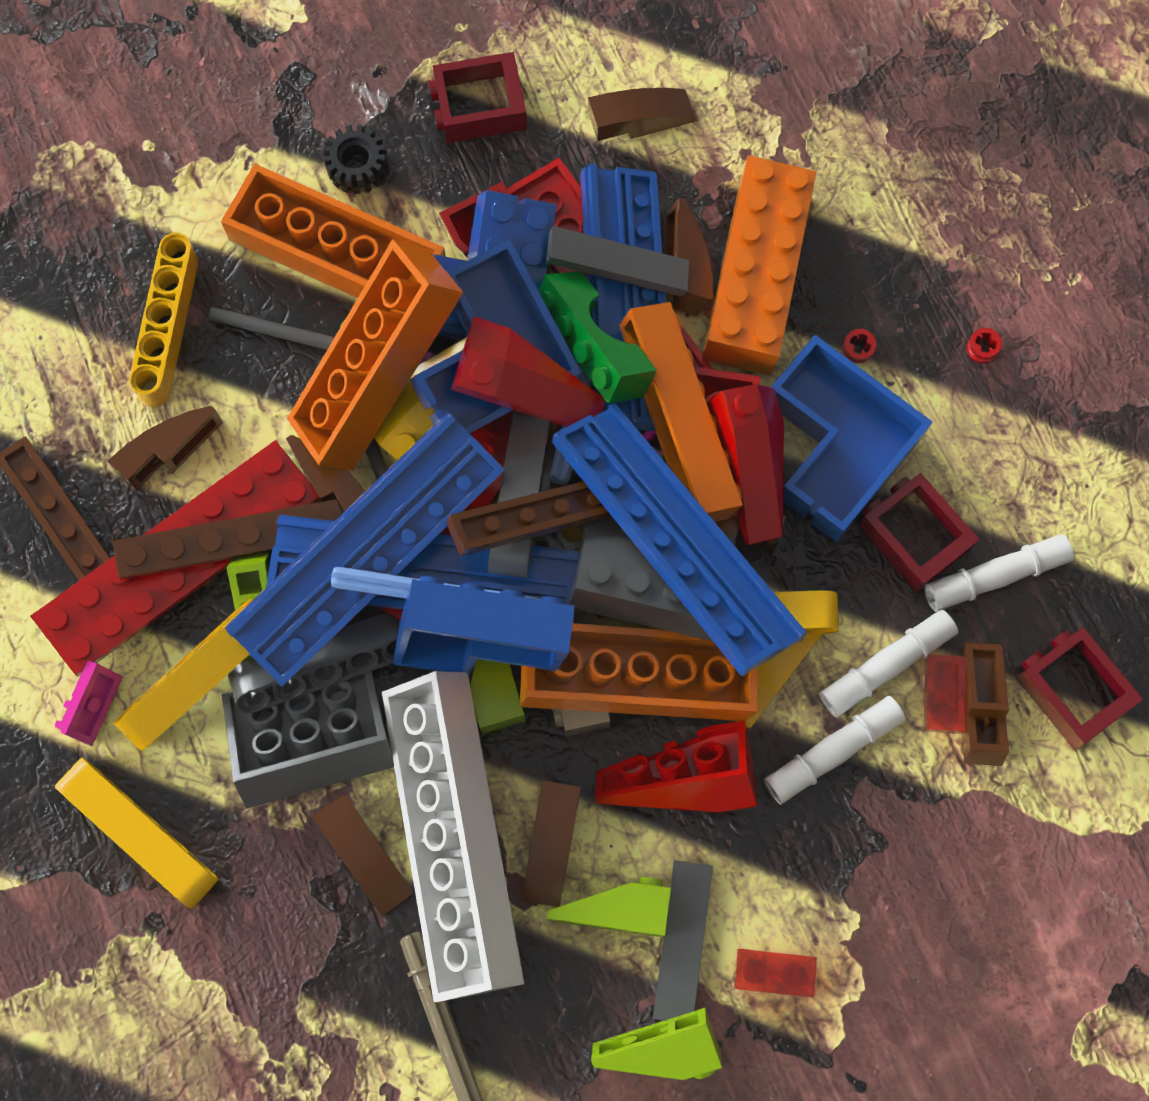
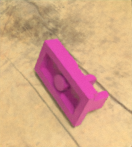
[55,661,123,746]

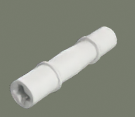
[924,534,1074,612]
[819,610,958,718]
[763,696,906,805]

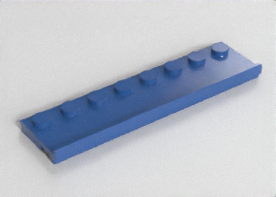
[580,163,666,431]
[552,402,807,677]
[225,412,505,686]
[266,515,579,610]

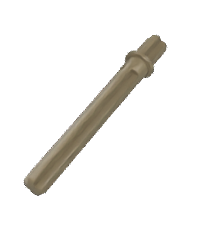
[400,932,484,1101]

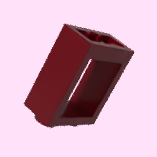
[428,52,527,143]
[859,473,980,593]
[1016,627,1143,750]

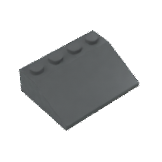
[569,517,736,641]
[222,671,394,809]

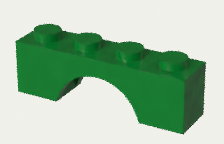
[539,271,657,404]

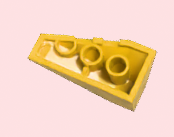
[374,337,467,461]

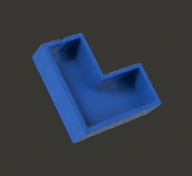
[432,190,557,339]
[409,239,582,434]
[771,335,932,544]
[393,576,575,676]

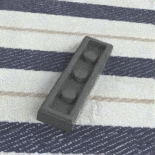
[546,226,689,297]
[652,860,713,1021]

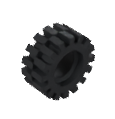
[323,125,388,194]

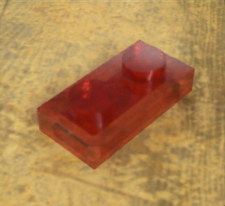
[924,654,966,734]
[734,949,817,998]

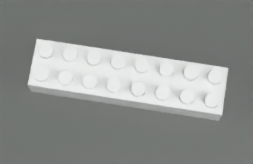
[382,671,524,1003]

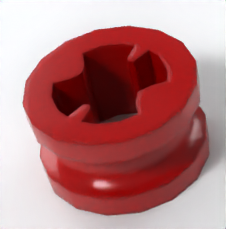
[966,328,1002,364]
[842,329,877,364]

